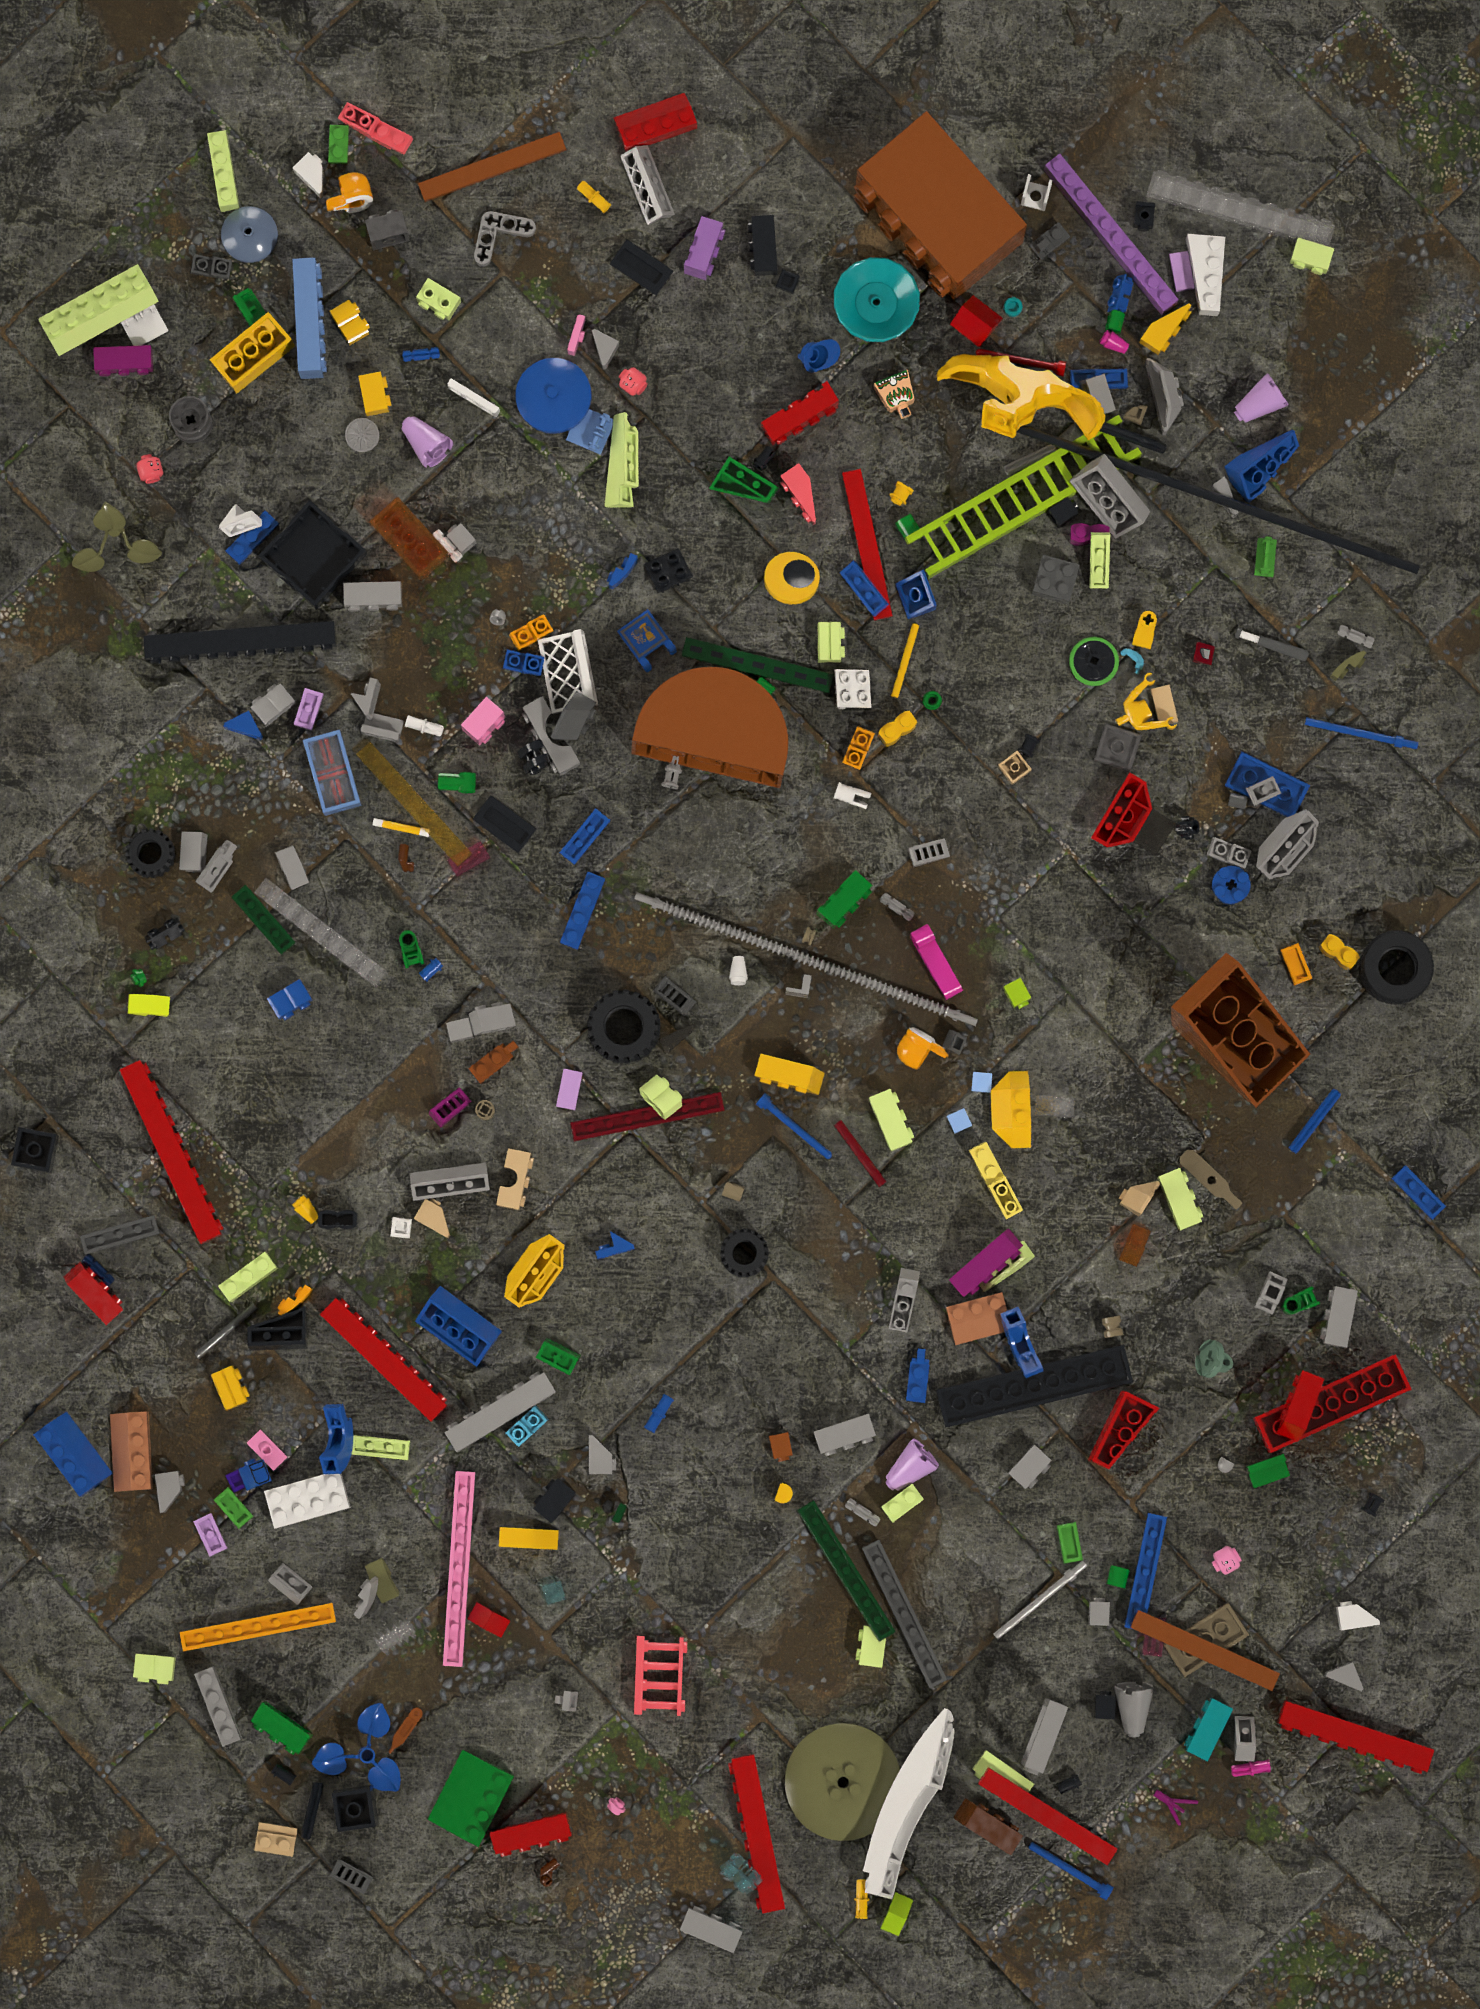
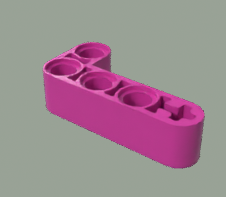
[910,924,963,1000]

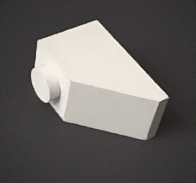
[293,152,323,198]
[1336,1601,1380,1630]

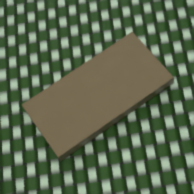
[1163,1602,1249,1678]

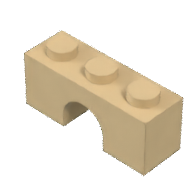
[496,1148,534,1211]

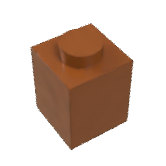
[769,1432,793,1462]

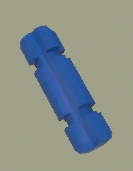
[402,347,440,362]

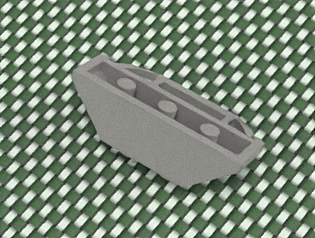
[1145,358,1184,435]
[1256,809,1319,879]

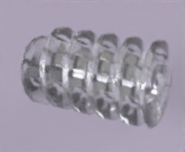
[373,1616,416,1656]

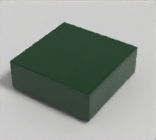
[612,1503,627,1523]

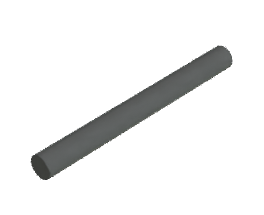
[194,1303,258,1359]

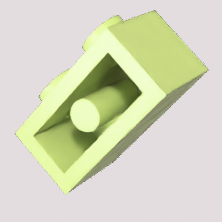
[416,278,461,320]

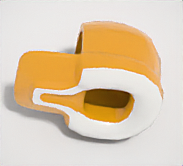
[326,172,373,213]
[897,1027,948,1069]

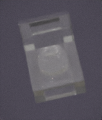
[1035,1096,1075,1118]

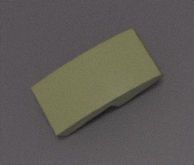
[1330,650,1366,681]
[365,1558,400,1603]

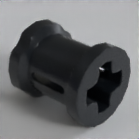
[1017,734,1040,758]
[1361,1492,1385,1517]

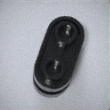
[517,740,550,776]

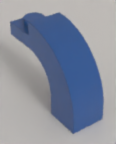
[1000,1307,1043,1378]
[319,1404,353,1474]

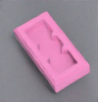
[567,315,585,356]
[247,1430,288,1471]

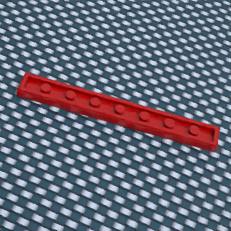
[842,469,893,621]
[978,1767,1118,1866]

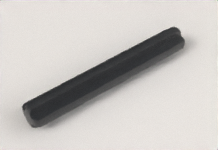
[1099,422,1167,454]

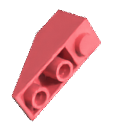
[779,463,816,525]

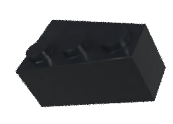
[247,1306,308,1351]

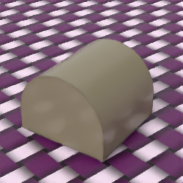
[722,1181,745,1202]

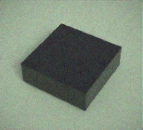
[776,269,800,294]

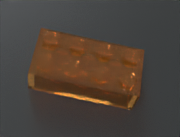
[369,496,449,581]

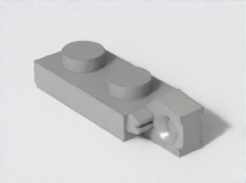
[195,840,237,893]

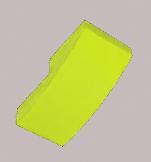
[127,994,170,1017]

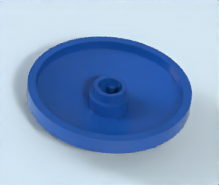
[516,358,592,434]

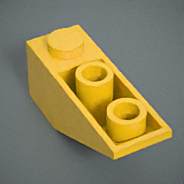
[1139,304,1192,355]

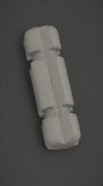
[1337,625,1374,648]
[880,893,915,921]
[845,1498,880,1526]

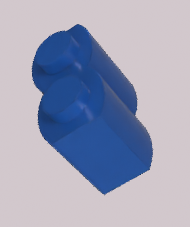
[267,979,313,1020]

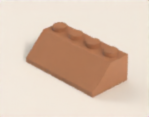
[110,1411,153,1492]

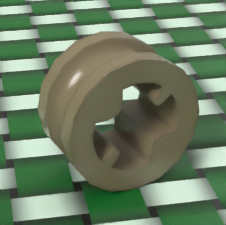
[802,927,817,946]

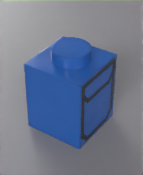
[238,1458,272,1491]

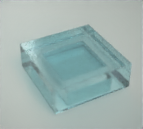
[542,1581,566,1605]

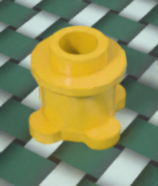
[890,481,914,506]

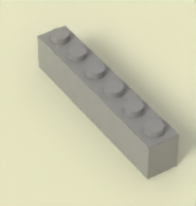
[444,1371,556,1453]

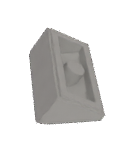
[268,1563,312,1605]

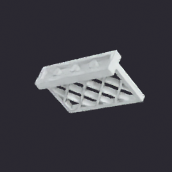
[538,629,598,714]

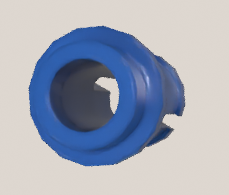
[419,958,443,982]

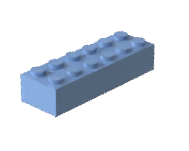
[292,258,327,379]

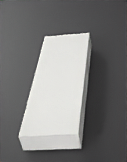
[447,379,500,417]

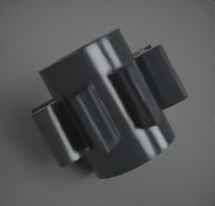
[1176,816,1200,840]

